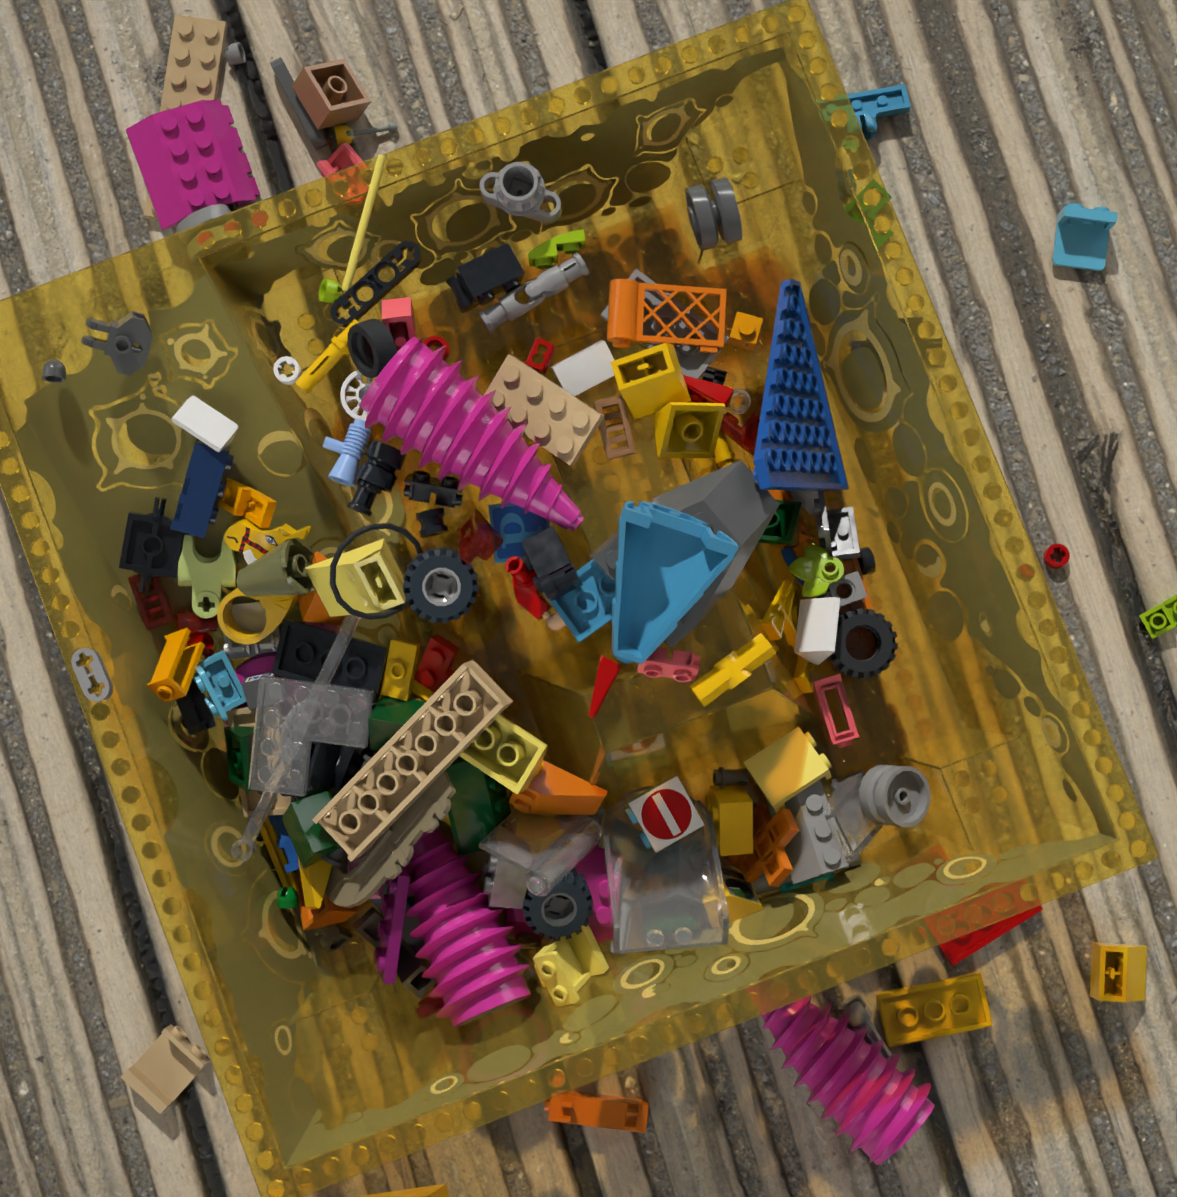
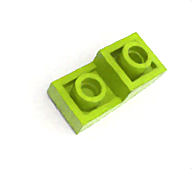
[528,229,585,269]
[1139,594,1177,639]

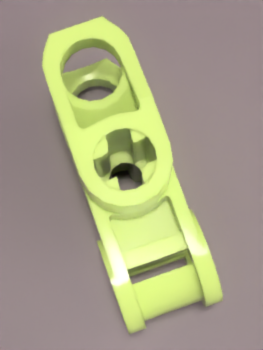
[178,533,237,618]

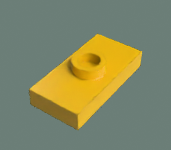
[381,638,421,701]

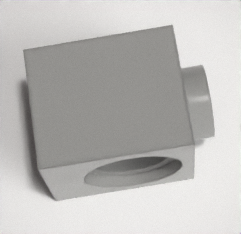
[822,571,868,608]

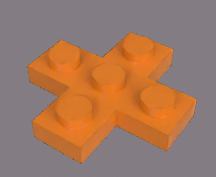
[737,805,799,887]

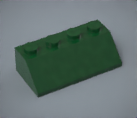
[446,756,515,856]

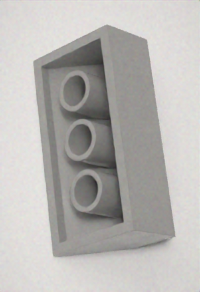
[765,780,849,885]

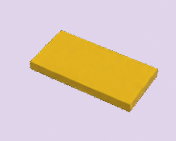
[875,972,993,1048]

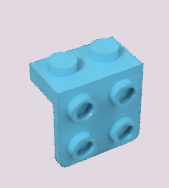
[1052,203,1118,271]
[193,650,246,722]

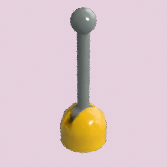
[334,122,398,147]

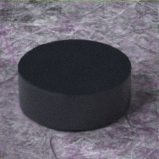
[858,547,876,575]

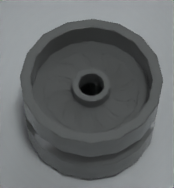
[685,177,743,251]

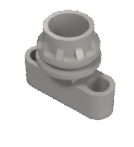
[480,162,561,224]

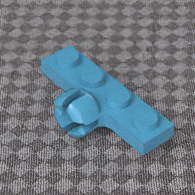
[815,84,911,143]

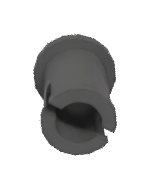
[712,767,749,789]

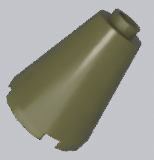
[236,538,315,597]

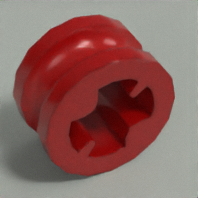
[1043,544,1070,569]

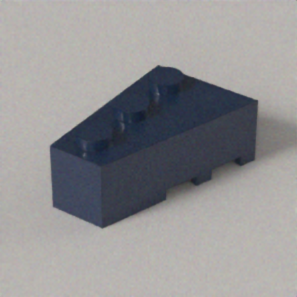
[170,439,234,538]

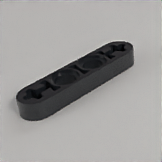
[330,241,422,328]

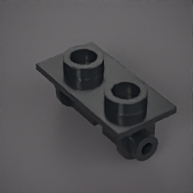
[404,471,464,508]
[176,679,216,736]

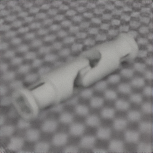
[477,251,590,334]

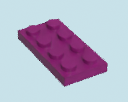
[373,865,410,984]

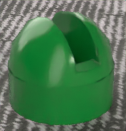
[277,887,299,908]

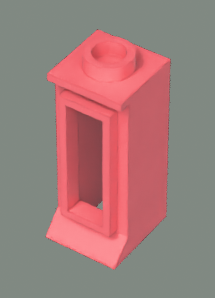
[813,673,860,748]

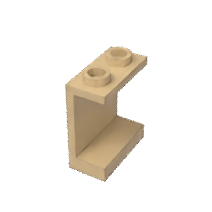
[121,1024,210,1114]

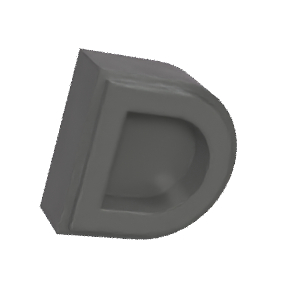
[320,924,353,952]

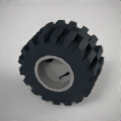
[403,548,479,624]

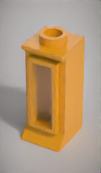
[146,628,205,703]

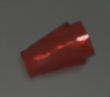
[177,611,218,638]

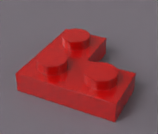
[414,633,460,693]

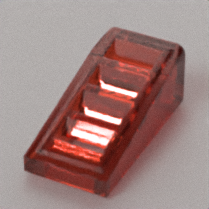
[128,574,176,631]

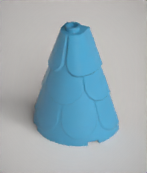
[612,501,739,664]

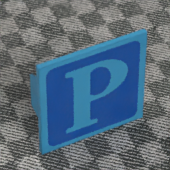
[488,503,550,564]

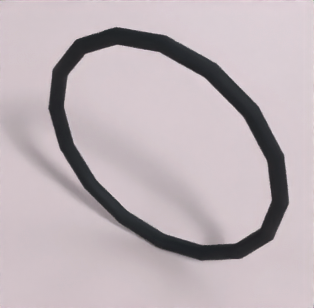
[330,523,423,620]

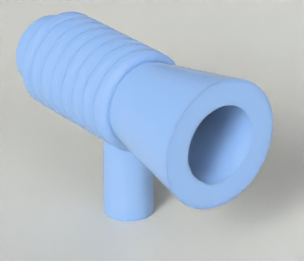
[323,419,372,487]

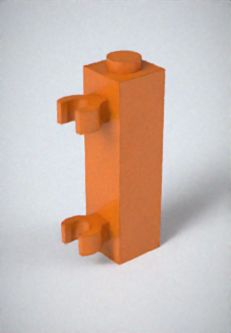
[544,1088,649,1133]

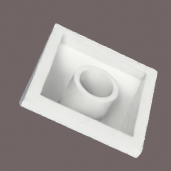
[794,597,840,665]

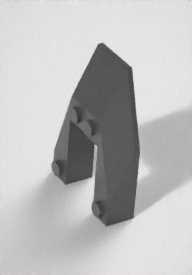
[589,460,779,648]

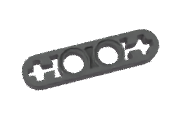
[270,57,327,151]

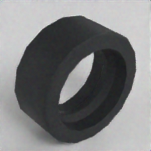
[347,318,397,378]

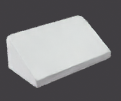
[171,395,239,452]

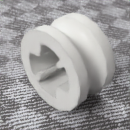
[273,356,302,385]

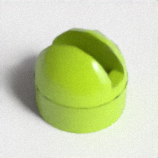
[319,278,342,303]

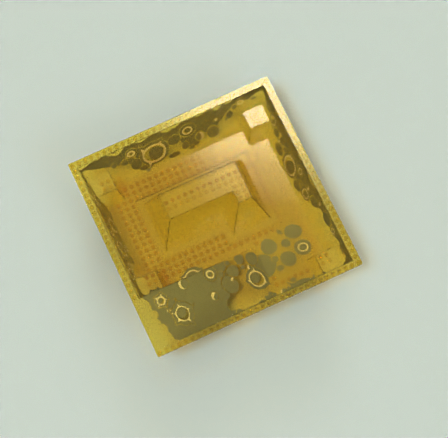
[0,0,1158,1197]

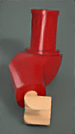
[505,556,566,630]

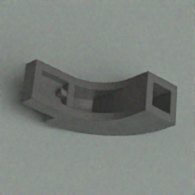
[353,906,437,998]

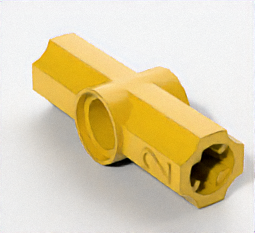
[689,633,776,707]

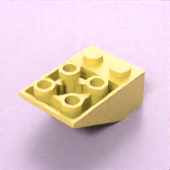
[305,539,406,617]

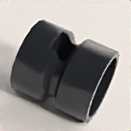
[356,440,407,493]

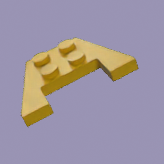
[761,577,814,693]

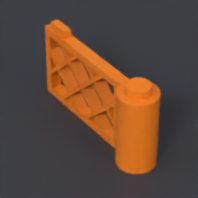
[607,279,727,354]

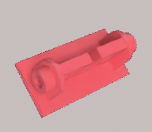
[637,647,700,682]

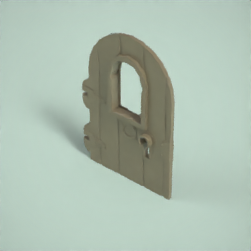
[325,770,456,908]

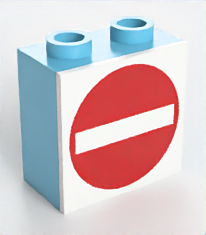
[625,775,704,852]

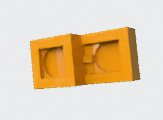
[218,479,277,528]

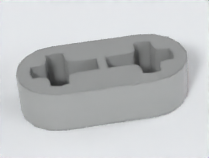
[71,648,113,702]

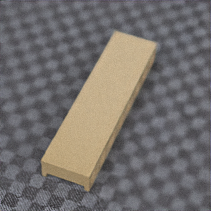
[312,659,513,862]

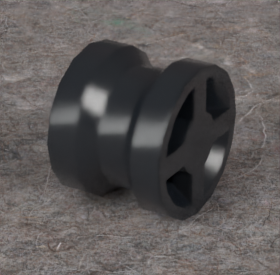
[416,508,449,538]

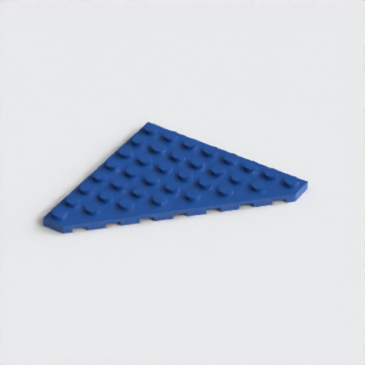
[753,279,849,492]

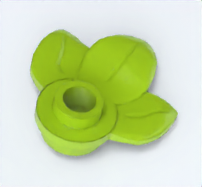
[788,545,844,597]

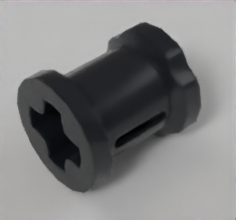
[347,479,382,517]

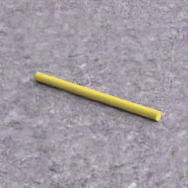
[342,154,387,291]

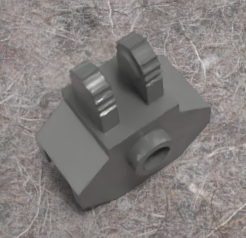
[81,311,152,376]

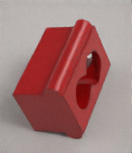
[525,338,556,375]

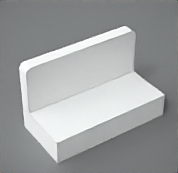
[550,340,614,396]

